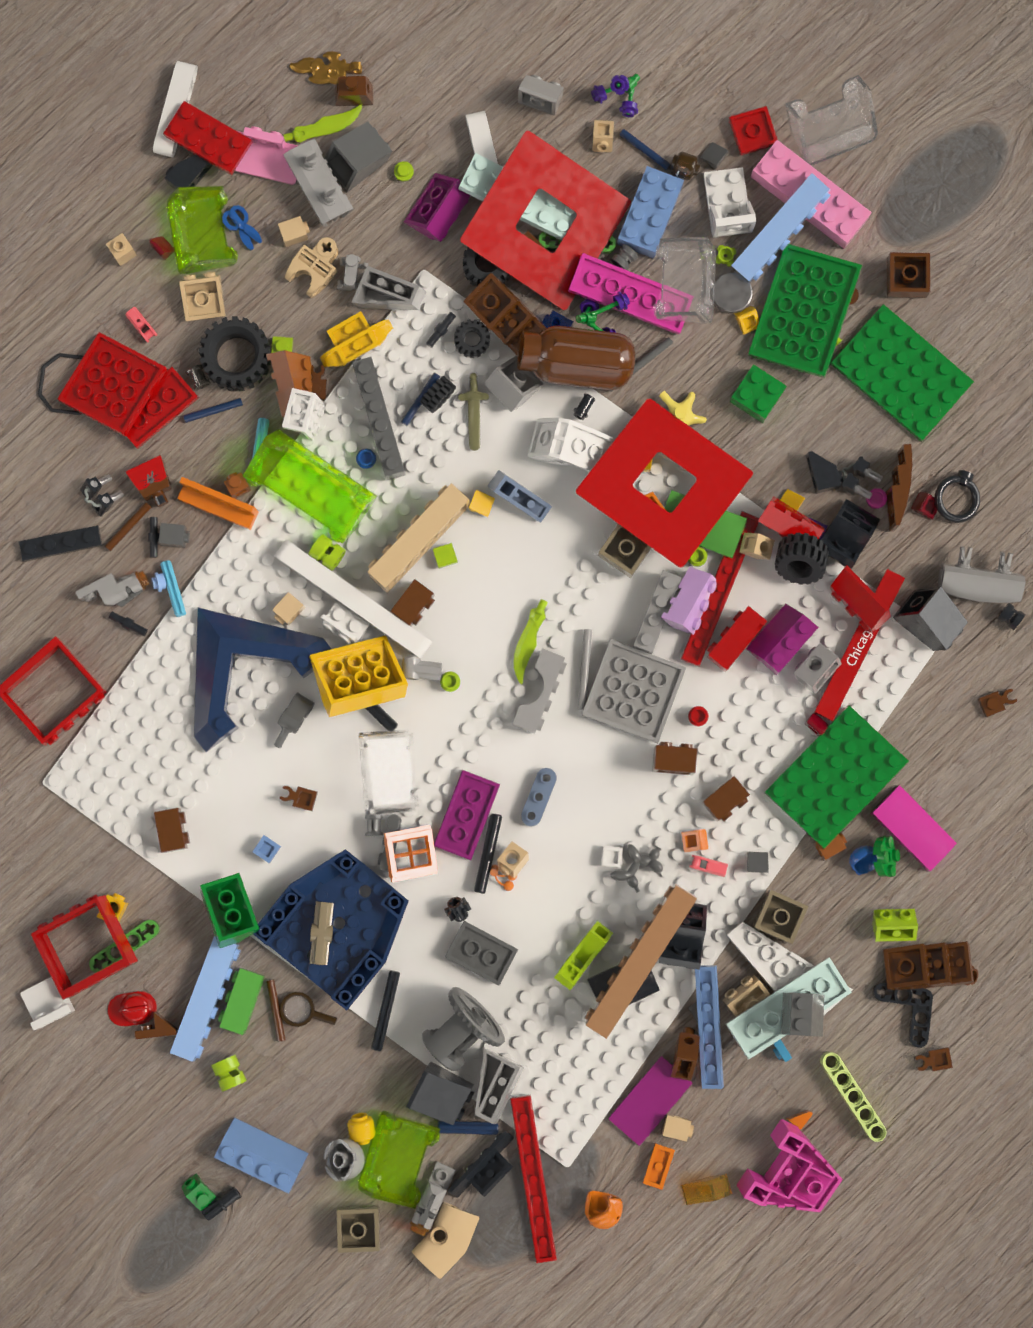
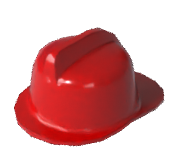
[108,991,157,1026]

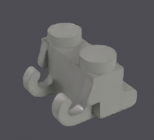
[337,254,369,291]

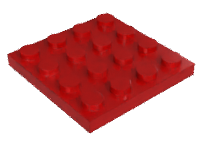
[57,332,167,437]

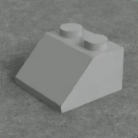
[518,75,564,116]
[484,355,544,412]

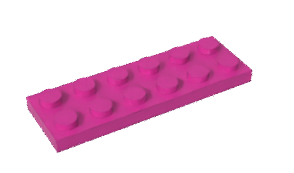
[568,253,693,335]

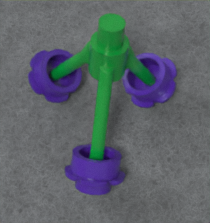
[591,74,640,118]
[576,291,630,333]

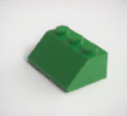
[200,873,259,948]

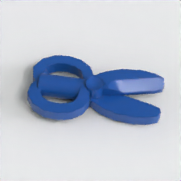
[222,205,262,251]

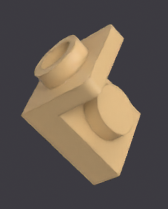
[592,120,614,152]

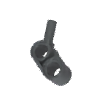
[274,692,315,748]

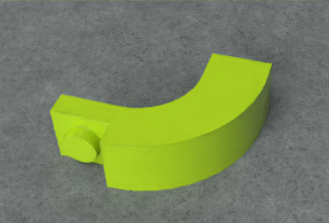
[554,921,613,990]

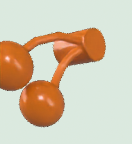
[490,864,517,891]

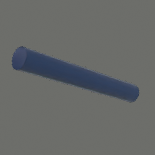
[619,129,671,170]
[401,372,440,426]
[183,398,243,423]

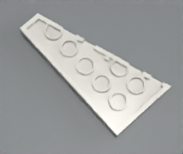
[726,922,853,1015]

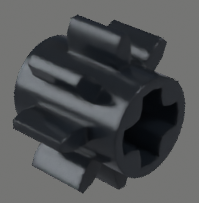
[444,897,471,922]

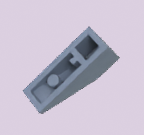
[488,470,552,523]

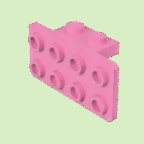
[235,126,298,185]

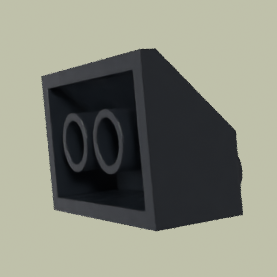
[587,964,660,1005]

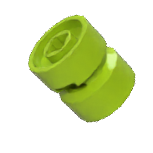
[308,534,346,571]
[211,1054,247,1092]

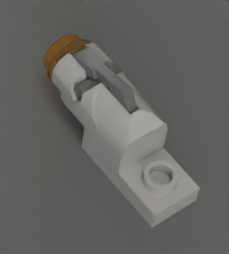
[76,570,150,607]
[410,1161,456,1236]

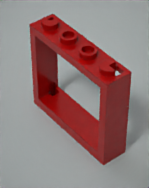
[0,636,107,746]
[31,894,138,1000]

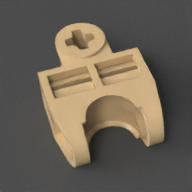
[285,237,338,298]

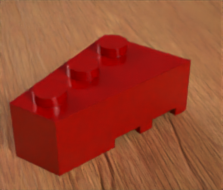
[758,496,825,539]
[707,606,767,672]

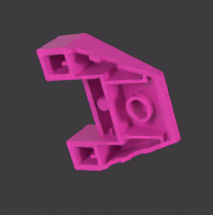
[737,1119,843,1212]

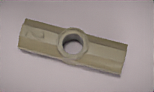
[310,901,334,965]

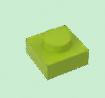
[271,336,293,353]

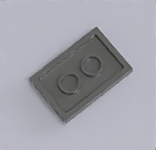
[445,921,518,986]

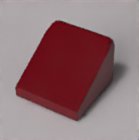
[149,236,175,260]
[911,492,937,520]
[805,713,829,736]

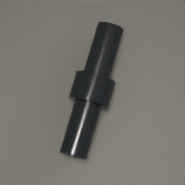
[426,312,456,348]
[148,517,160,558]
[108,611,148,636]

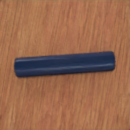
[438,1121,499,1135]

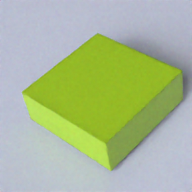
[433,543,458,569]

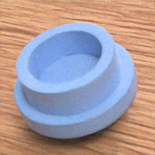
[151,572,166,592]

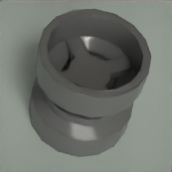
[611,244,638,270]

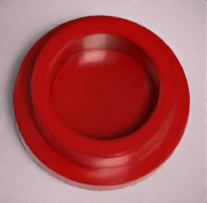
[688,706,709,727]

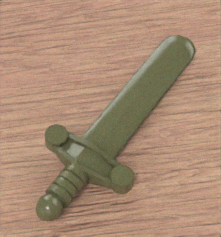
[458,373,489,451]

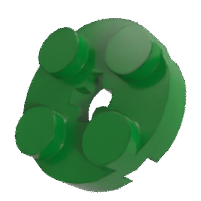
[873,836,900,877]

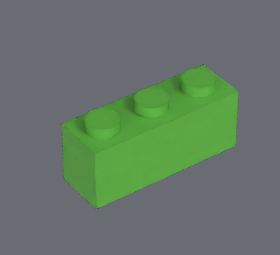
[218,968,265,1035]

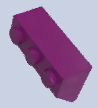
[404,173,471,242]
[746,603,819,675]

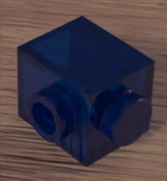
[542,310,574,328]

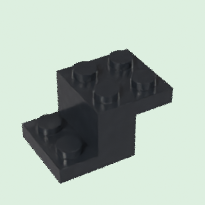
[821,499,881,569]
[659,903,707,970]

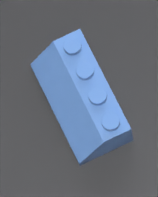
[214,1118,309,1194]

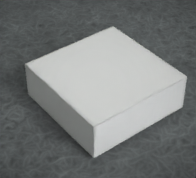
[600,846,623,868]

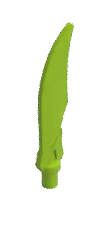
[283,105,362,143]
[514,599,548,684]

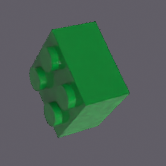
[730,364,787,423]

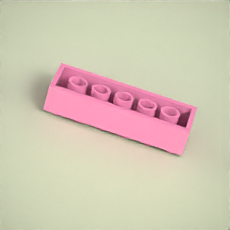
[751,140,872,249]

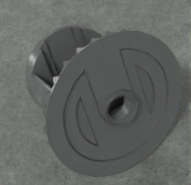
[422,987,505,1071]

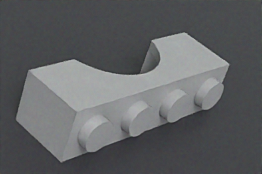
[633,570,682,654]
[512,648,567,734]

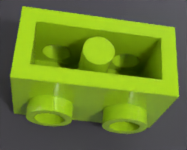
[872,909,918,942]

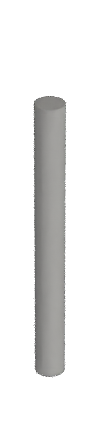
[578,629,592,710]

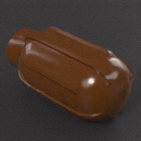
[517,326,635,390]

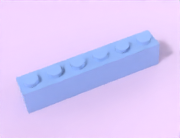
[731,173,831,282]
[170,936,241,1062]

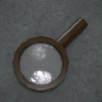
[280,992,337,1027]

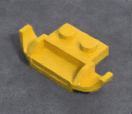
[320,311,394,367]

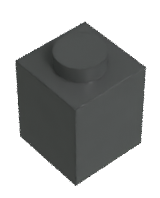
[159,523,190,548]

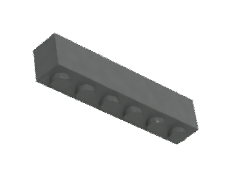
[352,357,406,481]

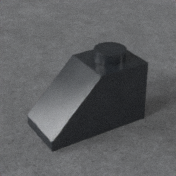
[806,451,843,494]

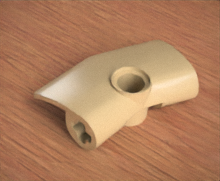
[412,1202,479,1279]

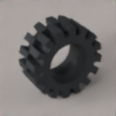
[454,319,490,358]
[420,376,456,413]

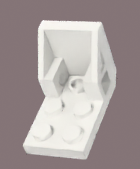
[703,167,756,238]
[527,417,616,472]

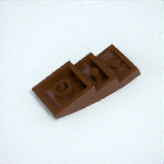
[463,273,546,356]
[886,444,913,532]
[883,941,974,990]

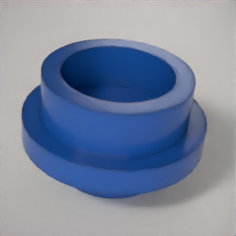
[356,449,376,469]

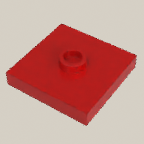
[728,106,778,156]

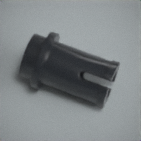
[573,393,595,420]

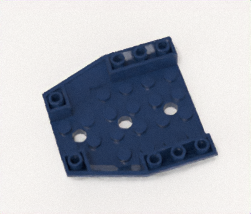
[253,849,409,1011]

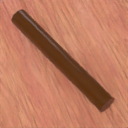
[105,502,152,551]
[266,980,286,1042]

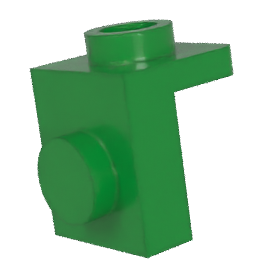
[181,1173,217,1211]

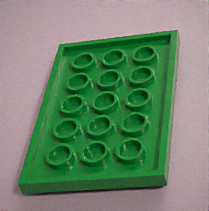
[748,244,862,378]
[831,304,974,442]
[765,705,909,849]

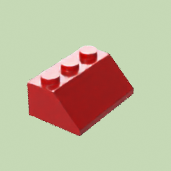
[830,565,891,634]

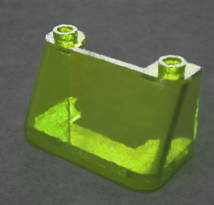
[167,186,238,274]
[358,1111,440,1209]

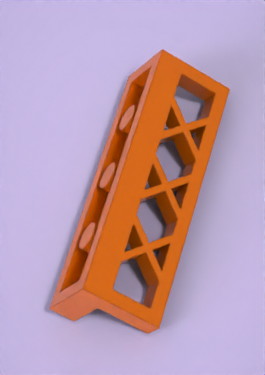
[177,477,259,530]

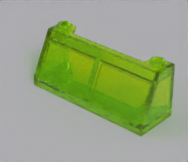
[243,429,378,543]

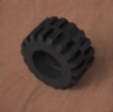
[463,247,510,286]
[775,533,829,585]

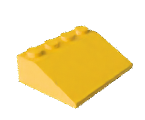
[310,635,408,717]

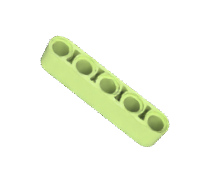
[820,1052,886,1142]

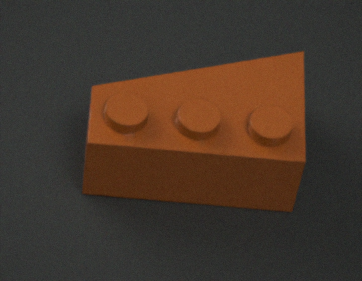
[266,350,312,417]

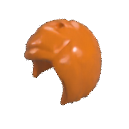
[585,1190,623,1229]

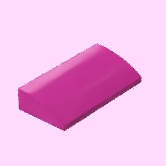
[870,785,957,872]

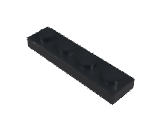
[19,525,103,562]

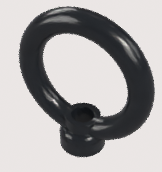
[934,470,980,523]

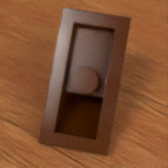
[135,1012,179,1040]

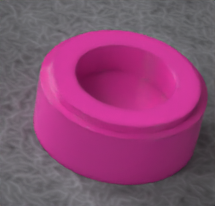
[866,488,887,509]

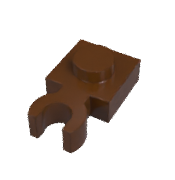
[311,365,327,401]
[978,689,1017,717]
[279,786,318,812]
[914,1047,953,1071]

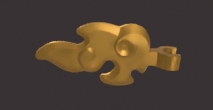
[289,51,362,85]

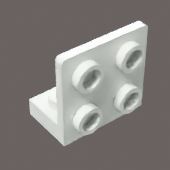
[282,388,325,440]
[321,601,370,645]
[20,977,75,1030]

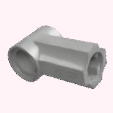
[402,657,442,681]

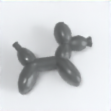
[610,844,663,893]

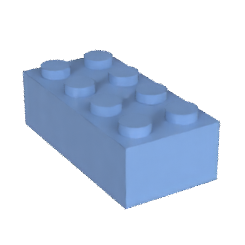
[617,166,684,259]

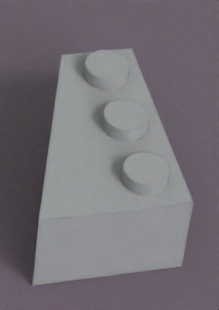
[351,266,426,310]
[475,1049,524,1124]

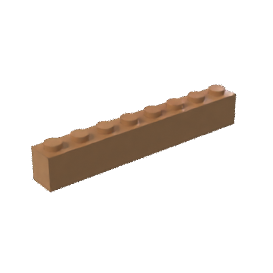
[584,883,697,1039]

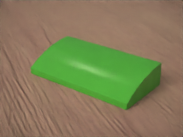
[665,490,747,558]

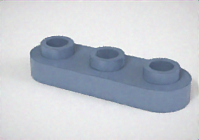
[521,768,557,827]

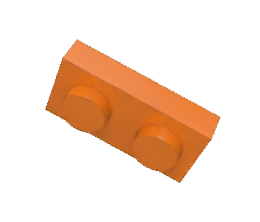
[642,1143,675,1190]

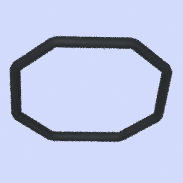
[38,353,84,415]

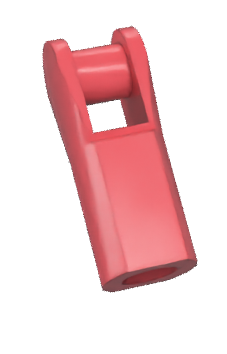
[125,307,157,343]
[689,855,728,877]

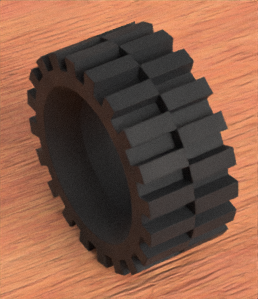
[199,316,272,392]

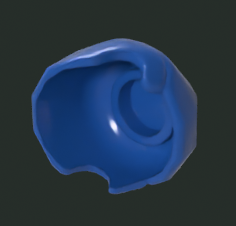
[849,845,877,875]

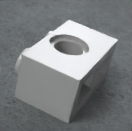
[794,643,842,694]

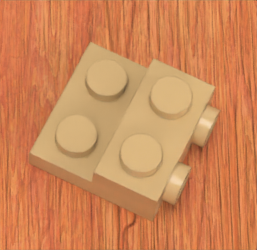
[179,271,226,321]
[722,975,770,1017]

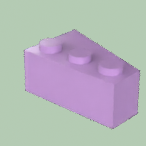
[661,567,717,635]

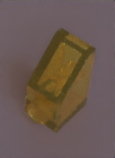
[681,1174,732,1205]

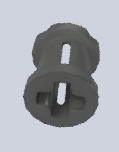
[365,815,383,836]

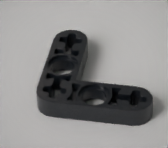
[873,983,933,1048]

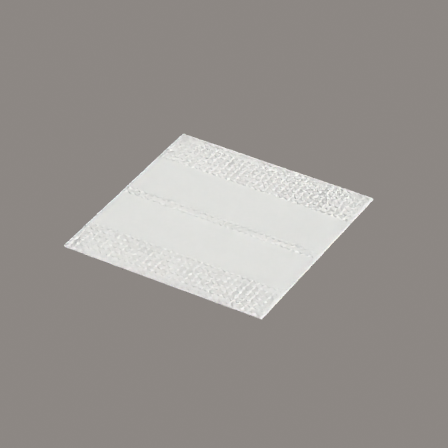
[43,270,935,1167]

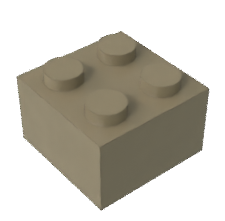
[598,524,652,578]
[752,890,809,944]
[337,1206,381,1253]

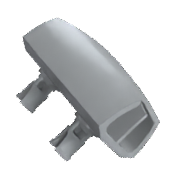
[283,139,353,227]
[938,546,1026,603]

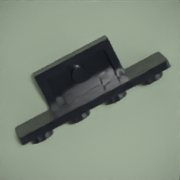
[448,1131,514,1198]

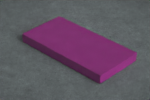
[434,770,500,860]
[608,1056,692,1146]

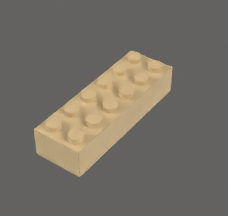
[368,483,470,593]

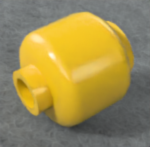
[347,1112,376,1145]

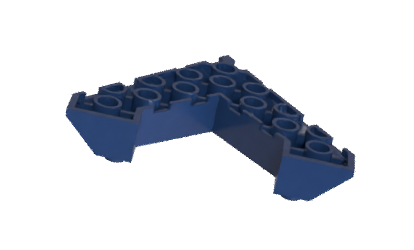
[194,607,331,753]

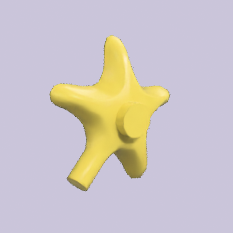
[659,391,707,426]

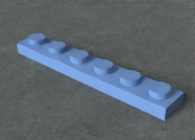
[695,965,724,1089]

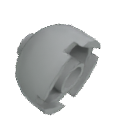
[324,1139,365,1181]

